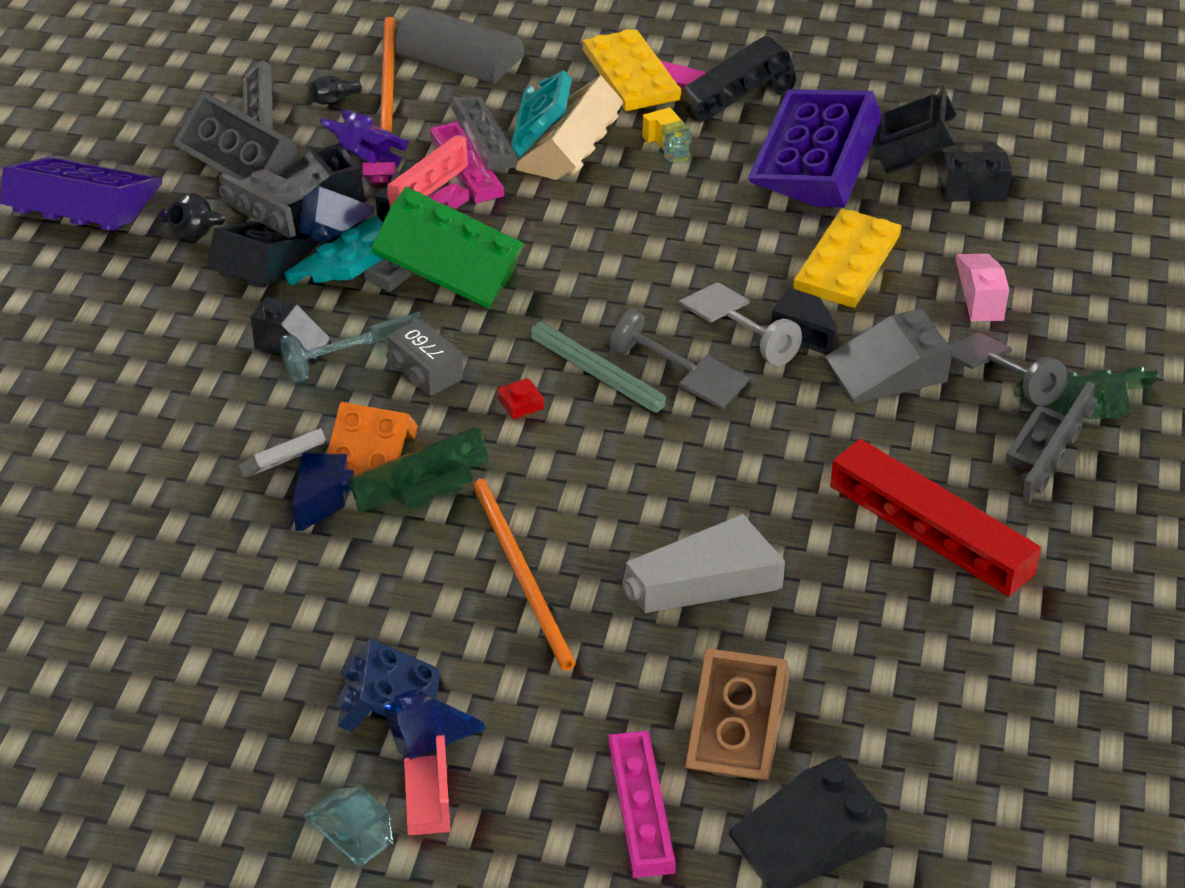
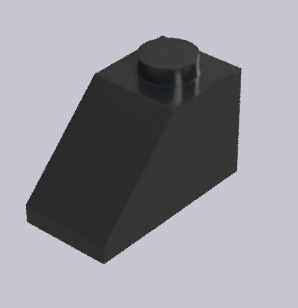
[771,287,838,355]
[250,297,331,364]

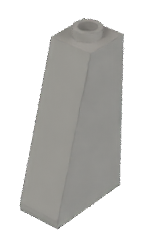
[623,514,785,613]

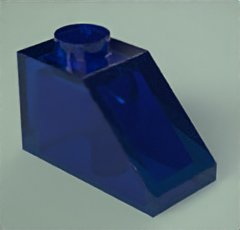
[292,453,355,531]
[384,690,486,760]

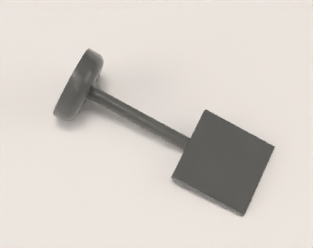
[610,308,750,410]
[949,332,1067,406]

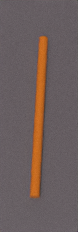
[380,17,395,132]
[473,479,576,671]

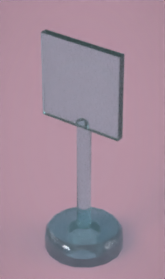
[280,312,421,383]

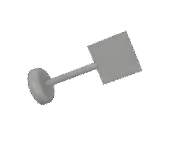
[679,282,802,366]

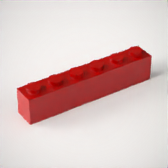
[830,439,1041,597]

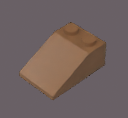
[685,648,790,782]

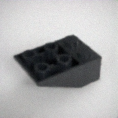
[280,144,365,223]

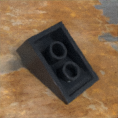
[933,142,1012,202]
[207,221,319,288]
[729,755,888,888]

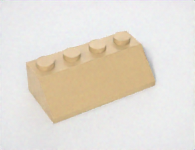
[515,75,624,180]

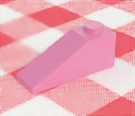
[955,254,1009,321]

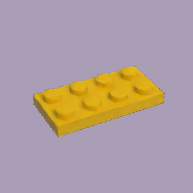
[583,29,681,112]
[793,208,901,308]

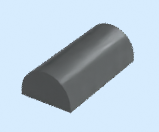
[395,6,524,84]
[173,91,298,181]

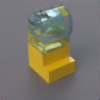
[642,107,692,163]

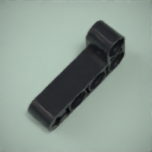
[679,36,796,121]

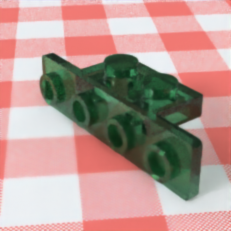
[1013,367,1159,420]
[349,427,489,512]

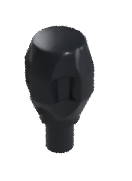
[309,76,362,105]

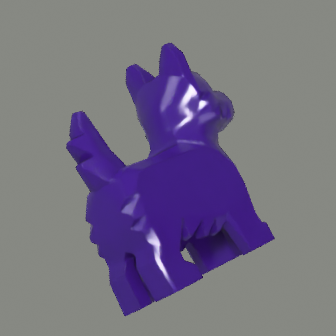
[320,110,409,168]

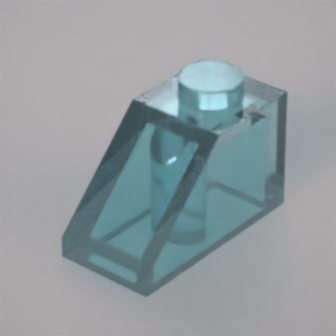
[304,787,392,867]

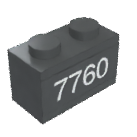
[386,319,463,397]

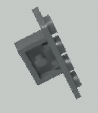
[219,170,303,238]
[1005,381,1097,503]

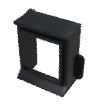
[872,85,958,173]

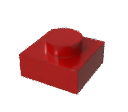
[497,378,544,419]

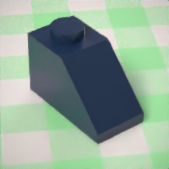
[299,186,375,242]

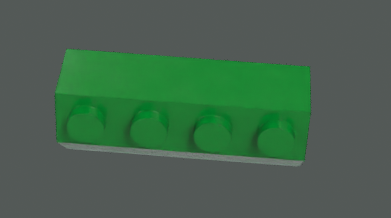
[371,187,524,309]

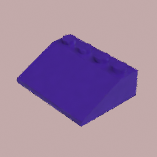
[748,90,882,208]
[0,157,162,230]

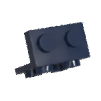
[336,638,440,733]

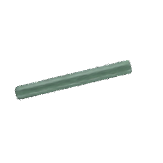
[531,322,666,413]

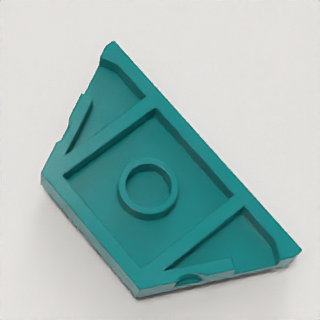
[511,70,572,158]
[284,215,384,285]

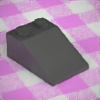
[825,308,952,405]

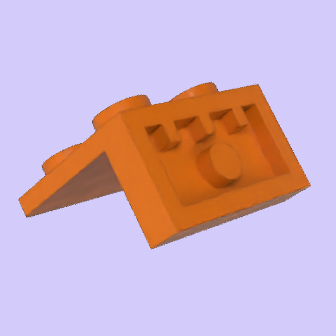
[324,402,418,484]

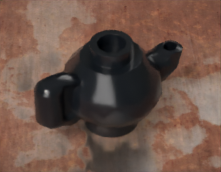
[159,193,225,242]

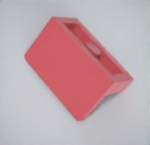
[404,735,451,835]

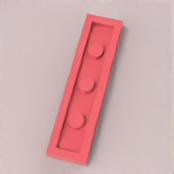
[387,136,468,208]

